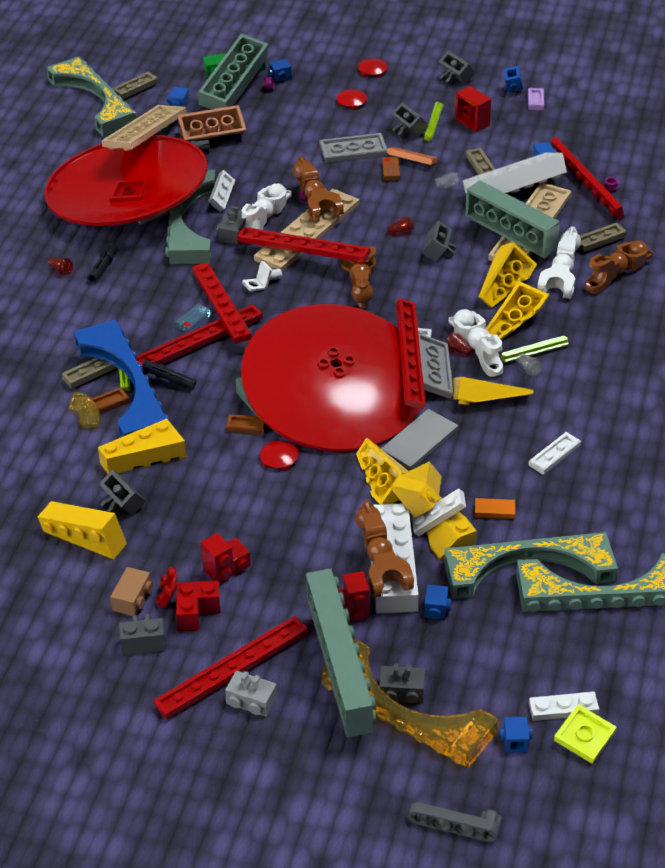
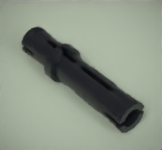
[87,242,118,283]
[142,359,197,390]

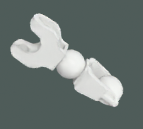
[242,183,291,230]
[537,226,581,299]
[449,309,503,377]

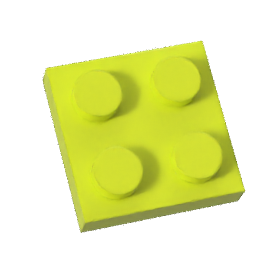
[554,704,617,764]

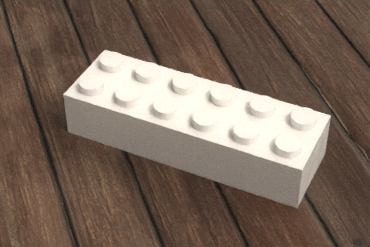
[463,153,567,193]
[371,504,418,613]

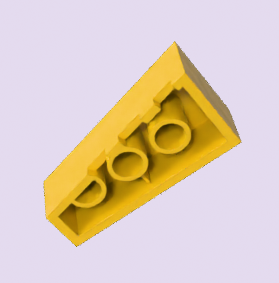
[98,419,187,474]
[38,501,127,559]

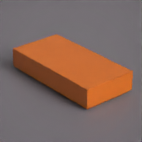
[475,498,515,519]

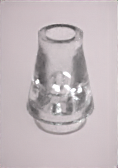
[435,171,460,188]
[516,353,542,376]

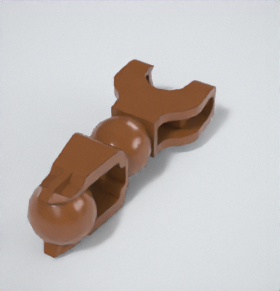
[292,156,344,222]
[585,240,654,294]
[342,246,376,308]
[355,500,414,598]

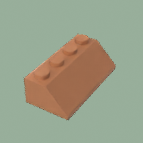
[178,105,246,141]

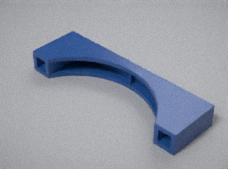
[74,320,170,437]

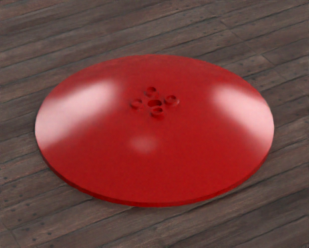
[45,135,208,226]
[241,304,426,452]

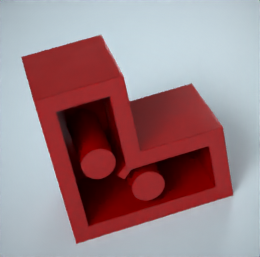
[201,533,251,583]
[338,571,370,621]
[176,581,220,631]

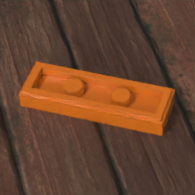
[387,147,437,165]

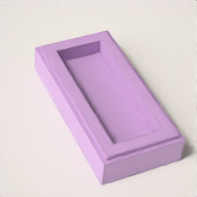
[528,88,544,110]

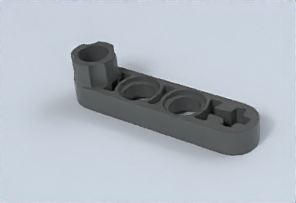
[408,802,502,842]

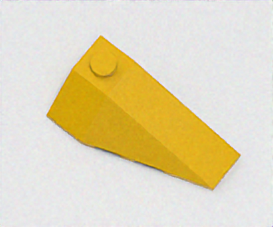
[479,242,537,308]
[486,281,549,340]
[453,377,534,406]
[356,438,408,504]

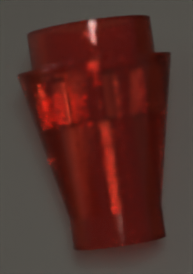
[387,216,414,236]
[48,257,73,275]
[445,332,473,357]

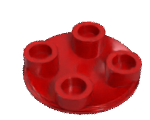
[358,58,388,77]
[337,89,367,110]
[260,441,298,471]
[156,567,177,608]

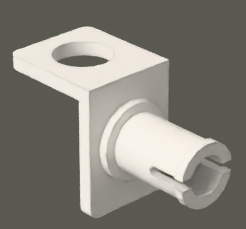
[242,261,282,291]

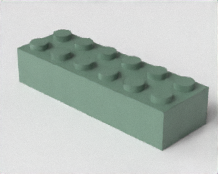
[198,34,268,110]
[465,180,560,258]

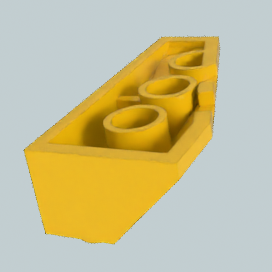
[390,461,442,518]
[426,496,476,561]

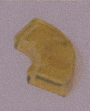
[68,392,100,427]

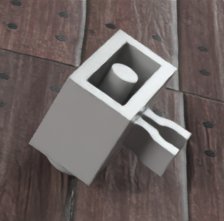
[225,671,277,717]

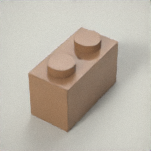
[110,567,153,616]

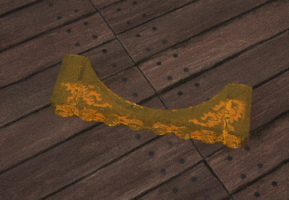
[321,638,499,769]

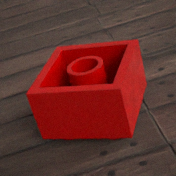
[455,86,491,132]

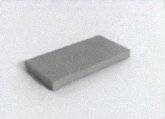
[320,133,388,163]
[418,333,454,399]
[381,409,458,471]

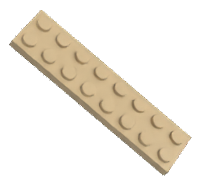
[102,105,186,151]
[488,183,572,261]
[254,188,360,272]

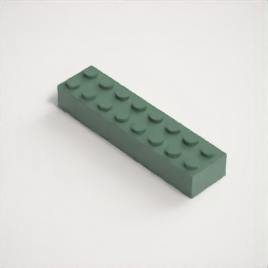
[306,568,376,738]

